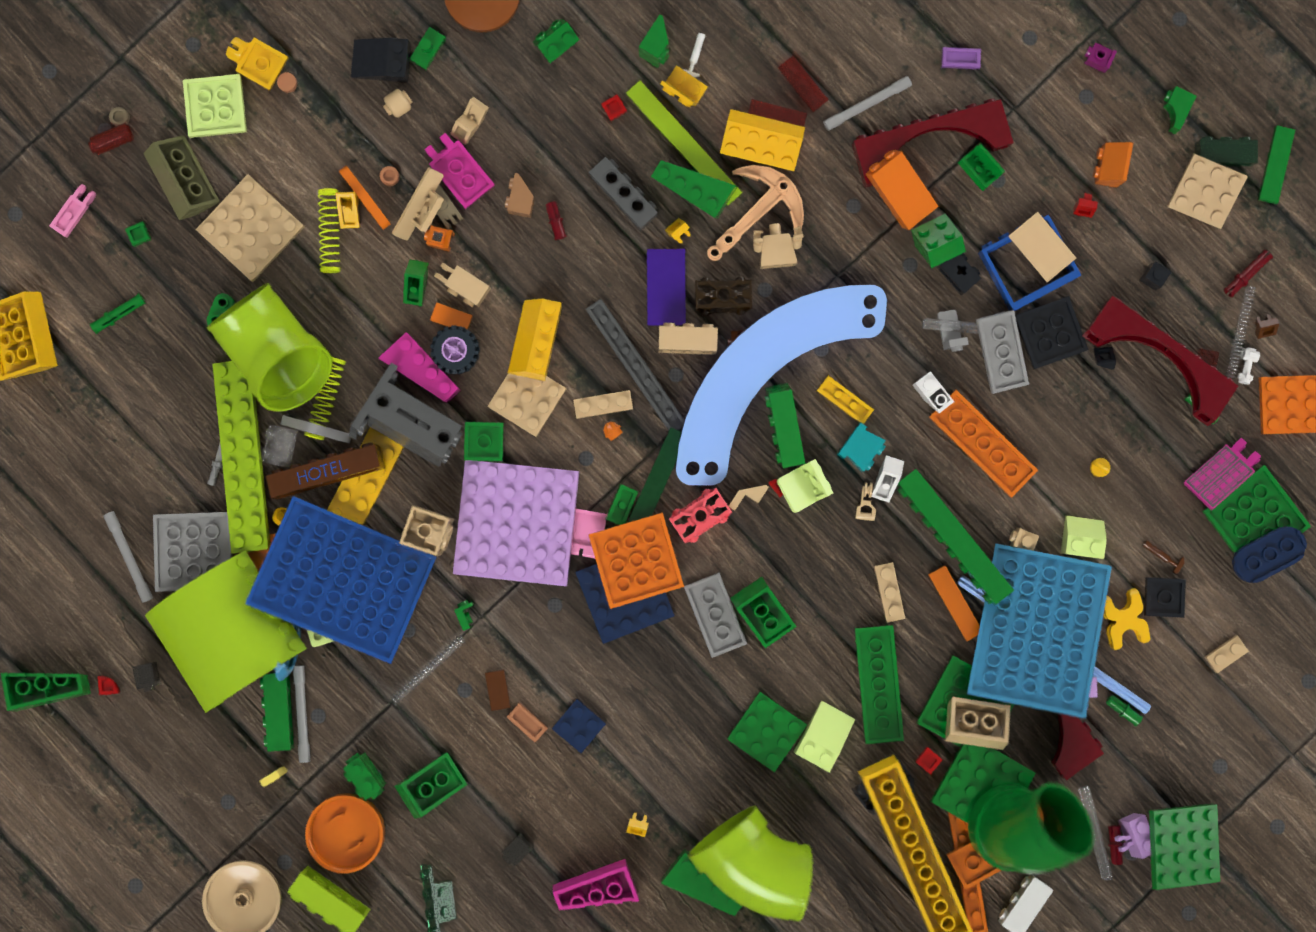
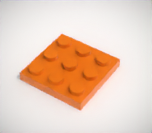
[1259,375,1316,435]

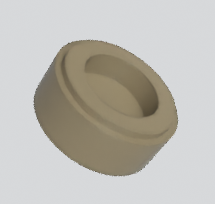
[109,107,130,127]

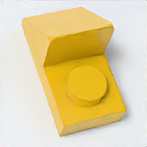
[335,192,360,229]

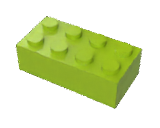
[288,866,371,932]

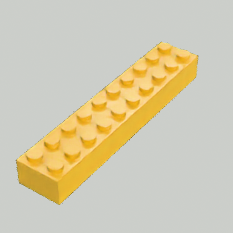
[858,755,973,932]

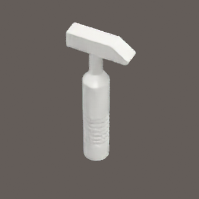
[683,33,706,78]

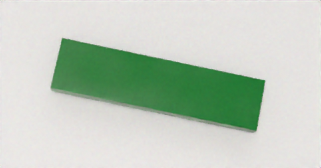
[1258,125,1295,204]

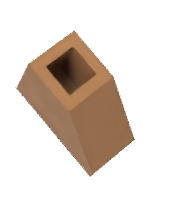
[505,173,535,218]

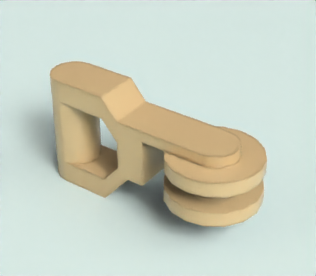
[855,482,876,521]

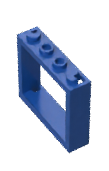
[978,215,1081,311]

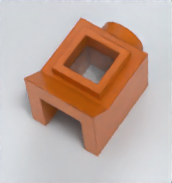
[424,225,455,252]

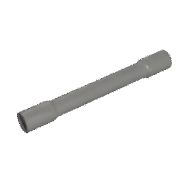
[823,76,912,131]
[103,511,153,603]
[293,665,311,763]

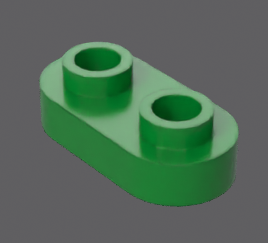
[206,293,234,325]

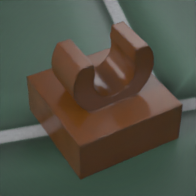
[1255,314,1279,339]

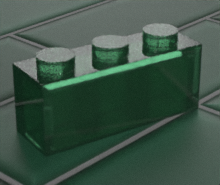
[1195,136,1258,166]

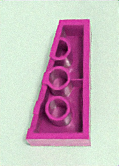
[379,332,461,403]
[553,859,639,910]

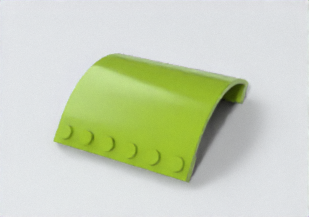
[145,550,307,713]

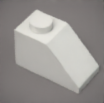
[871,455,904,503]

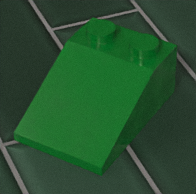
[730,576,797,648]
[394,752,468,819]

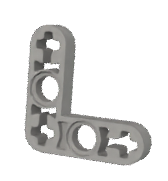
[280,415,351,443]

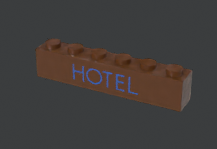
[266,443,385,500]

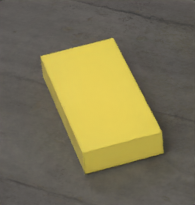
[260,766,287,787]

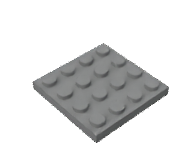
[153,512,233,592]

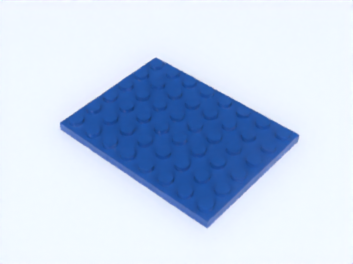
[245,496,436,664]

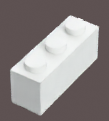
[998,874,1054,932]

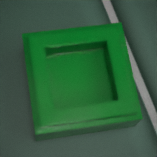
[125,221,152,247]

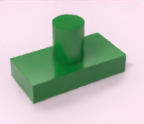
[409,27,446,70]

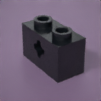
[936,253,982,296]

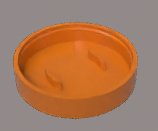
[305,793,385,873]

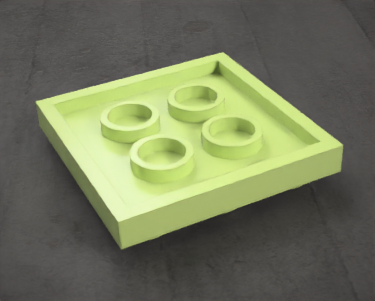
[183,74,247,138]

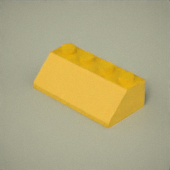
[508,299,562,381]

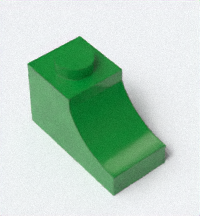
[1163,86,1197,134]

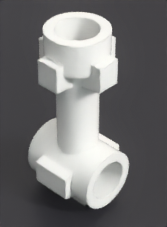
[1237,347,1260,385]

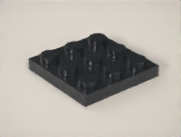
[1015,296,1089,370]

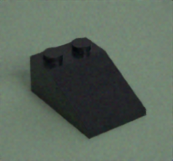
[351,38,411,83]

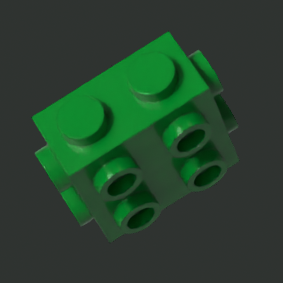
[343,752,387,800]

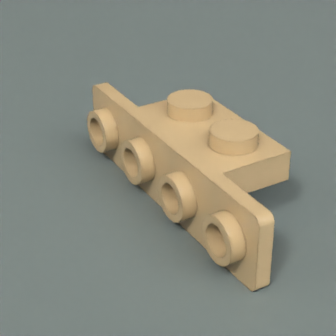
[392,168,444,241]

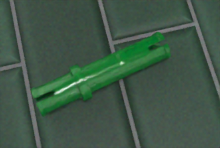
[90,293,146,334]

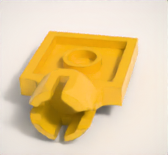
[226,37,288,91]

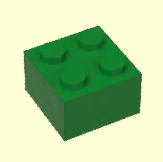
[911,214,966,268]

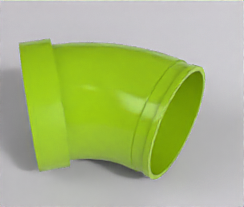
[207,283,332,411]
[688,806,812,922]

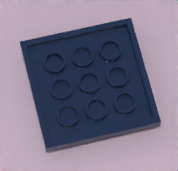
[575,564,674,644]

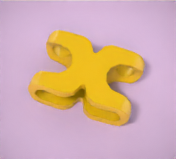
[1103,588,1150,651]

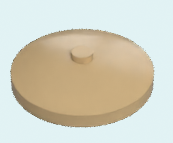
[202,860,282,932]

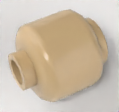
[383,89,413,118]

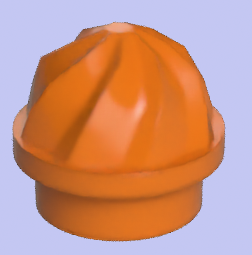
[603,422,623,441]

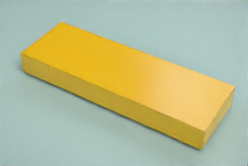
[817,375,874,424]

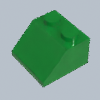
[639,14,670,68]

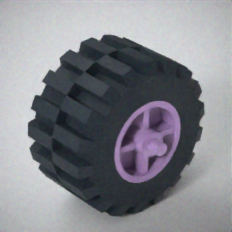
[430,325,480,375]

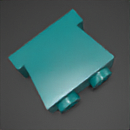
[837,423,886,472]

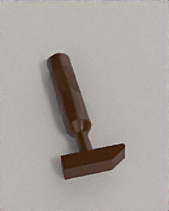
[1142,540,1184,575]

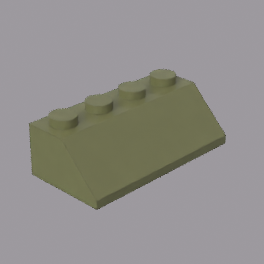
[143,135,220,220]

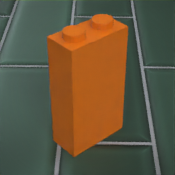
[865,150,939,230]

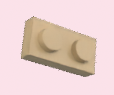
[1205,635,1249,673]

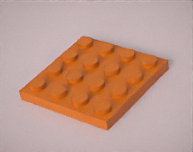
[588,513,684,609]

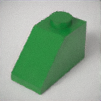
[403,259,429,306]

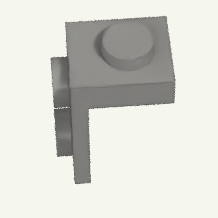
[937,310,969,352]

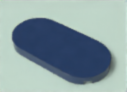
[1232,526,1307,583]

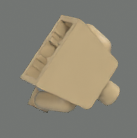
[753,224,804,269]

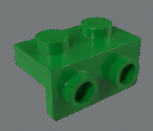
[533,19,580,63]
[958,143,1005,192]

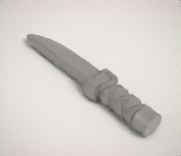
[207,444,222,486]

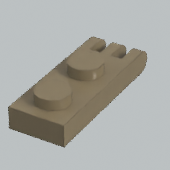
[435,184,463,229]

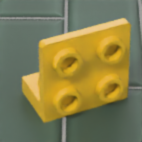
[660,65,708,107]

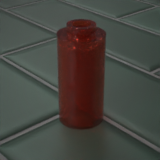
[88,122,134,155]

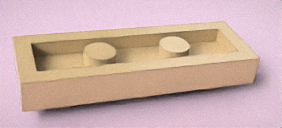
[574,390,633,419]
[874,562,906,623]

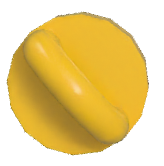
[1090,458,1110,477]
[272,507,287,526]

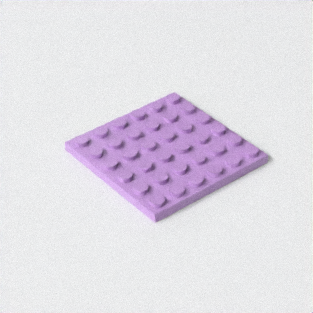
[453,461,579,586]

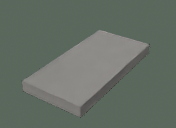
[976,310,1029,394]
[684,573,747,658]

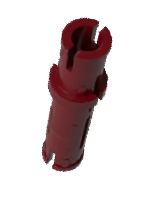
[1223,249,1273,298]

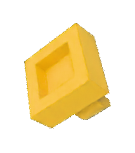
[665,218,690,243]
[626,813,649,837]

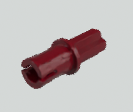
[546,201,567,240]
[1108,825,1124,865]

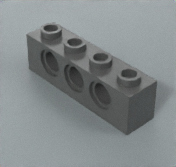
[589,157,658,231]

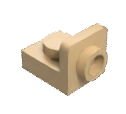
[1009,528,1039,551]

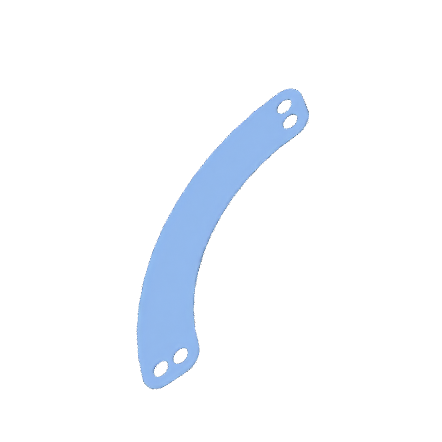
[676,285,887,485]

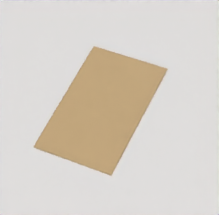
[1008,212,1076,282]

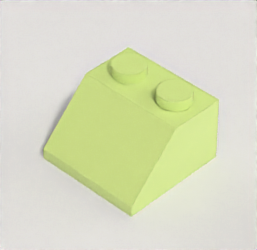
[1061,516,1107,559]

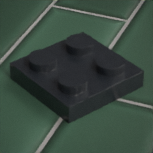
[1144,577,1186,618]

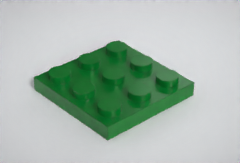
[727,691,807,772]

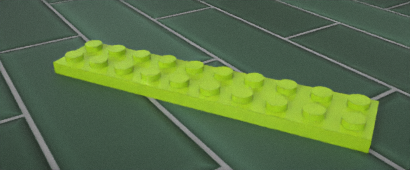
[212,361,271,554]

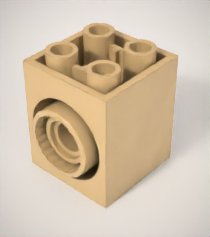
[400,506,454,556]

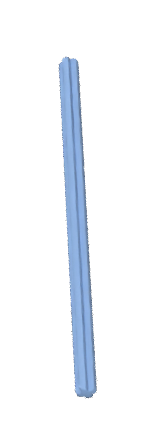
[957,576,1151,714]

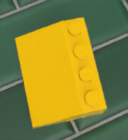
[0,292,57,381]

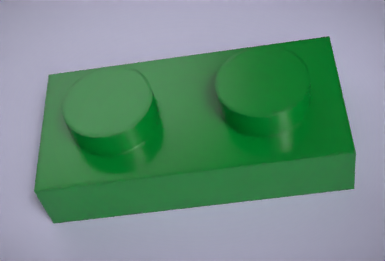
[605,484,638,525]

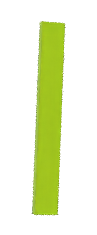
[626,80,742,206]

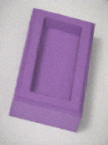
[941,47,981,69]

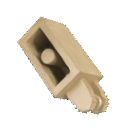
[434,263,491,308]

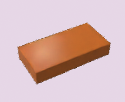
[430,302,473,329]

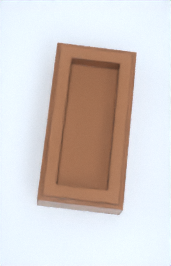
[507,702,548,742]

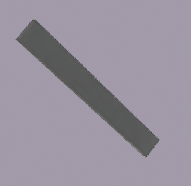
[585,299,685,431]

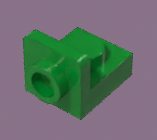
[454,600,474,631]

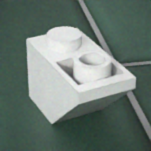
[912,371,954,414]

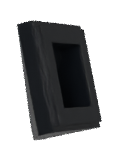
[1093,347,1116,370]

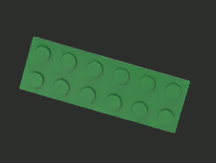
[854,625,904,744]

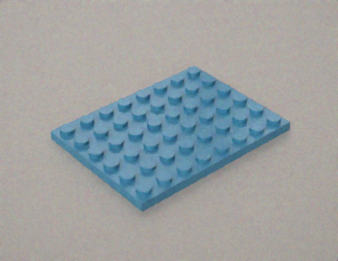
[967,544,1112,719]

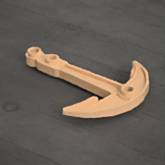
[707,165,804,261]

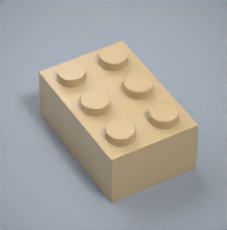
[659,323,718,355]
[945,697,1010,750]

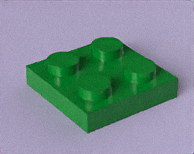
[464,422,504,461]

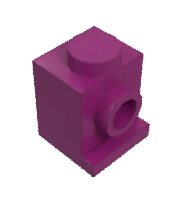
[1084,42,1117,73]

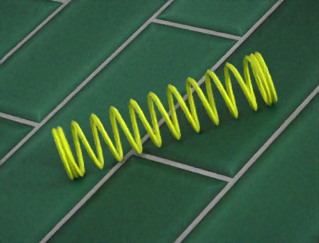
[318,188,341,273]
[304,357,346,440]

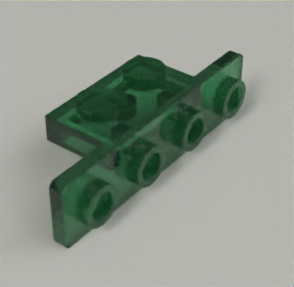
[420,864,457,932]

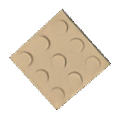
[1167,153,1248,229]
[487,374,567,437]

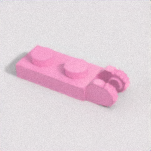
[49,184,96,238]

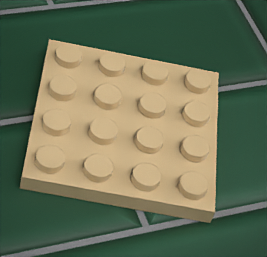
[196,174,305,282]

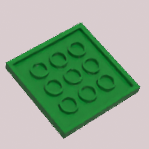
[1202,465,1311,554]
[916,655,1015,747]
[930,744,1036,823]
[1149,804,1220,890]

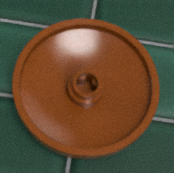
[445,0,520,32]

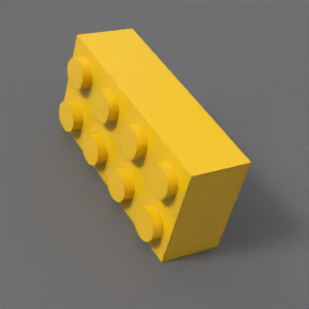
[720,109,805,171]

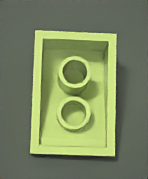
[794,700,855,772]

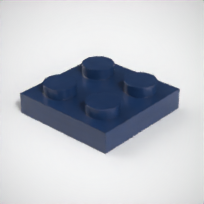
[552,699,606,753]

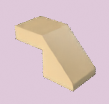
[450,97,489,145]
[728,485,769,511]

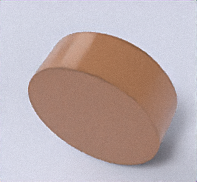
[277,72,297,93]
[380,166,400,186]

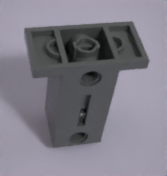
[349,363,463,467]

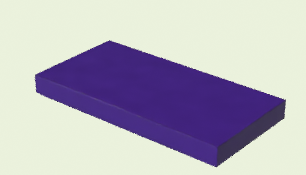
[647,249,686,326]

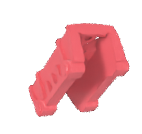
[669,488,732,544]

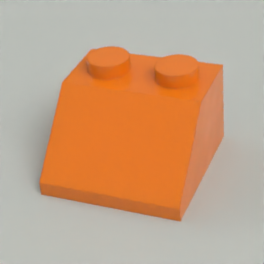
[1093,142,1133,188]

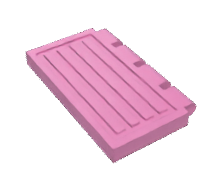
[571,509,607,559]

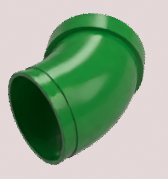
[968,783,1094,874]

